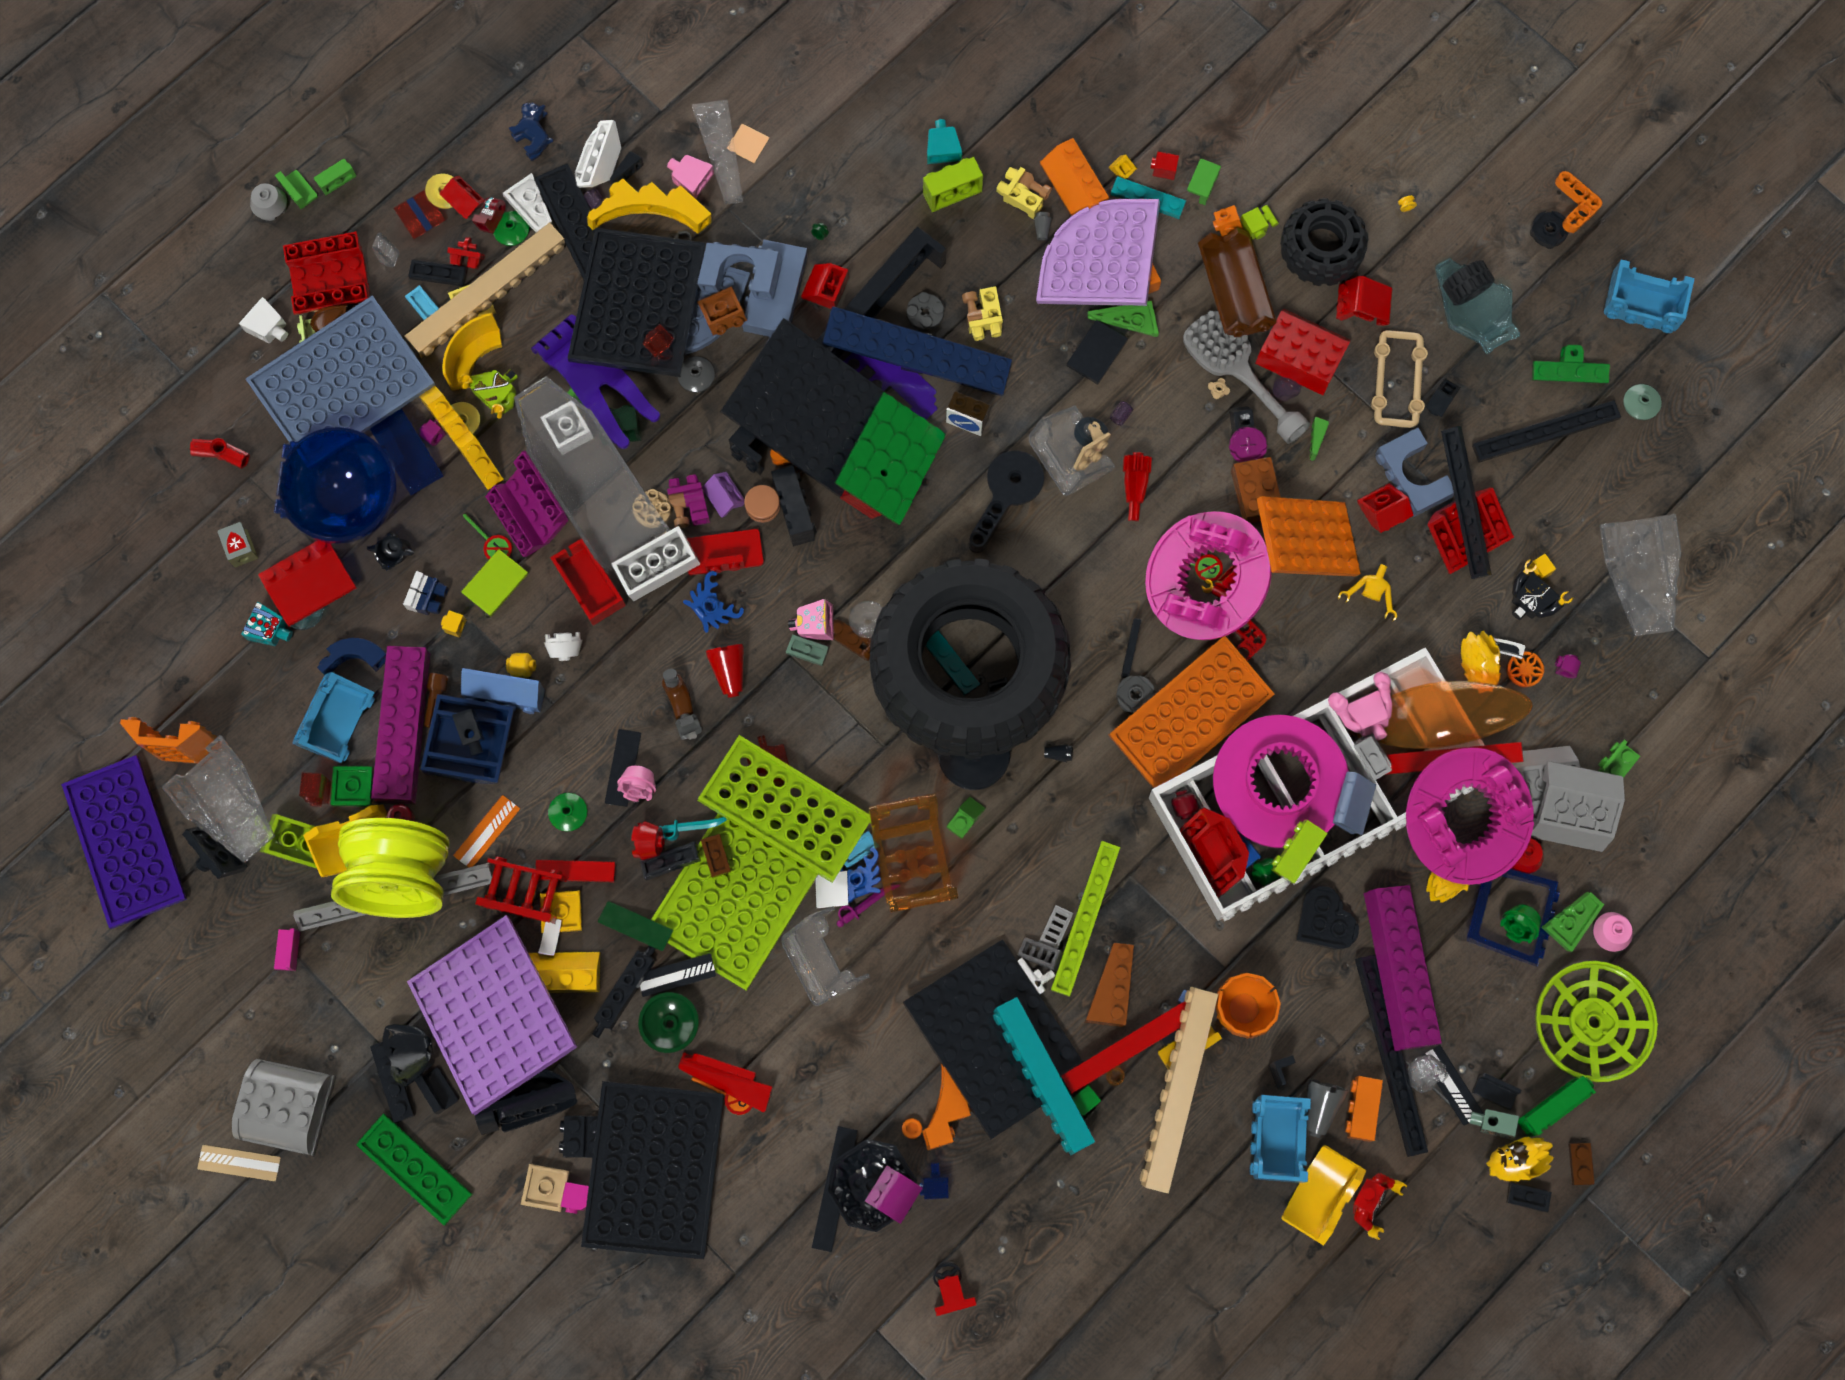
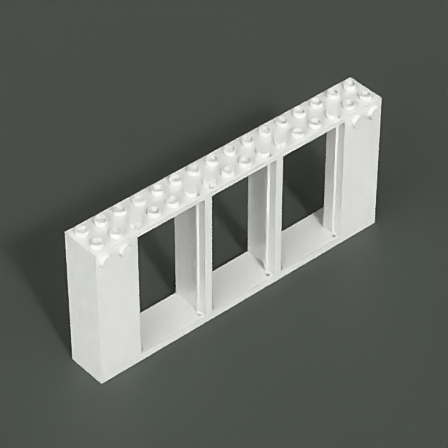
[1149,647,1484,921]

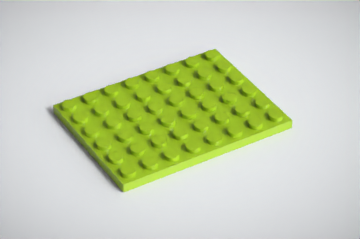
[651,801,830,991]

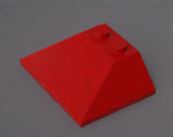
[1427,487,1514,574]
[1179,808,1249,899]

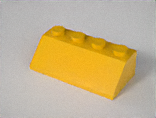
[528,952,600,993]

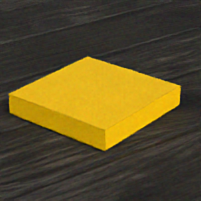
[540,890,582,934]

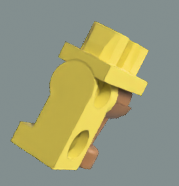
[996,167,1052,219]
[962,286,1003,341]

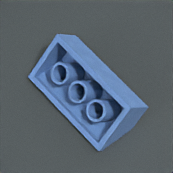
[461,668,545,714]

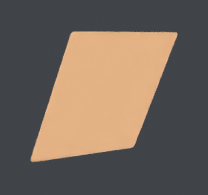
[727,124,769,163]

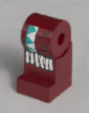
[472,197,506,234]

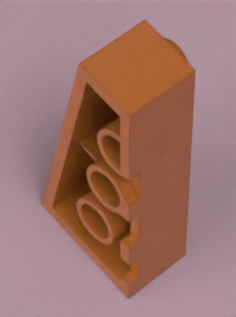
[1084,943,1134,1027]

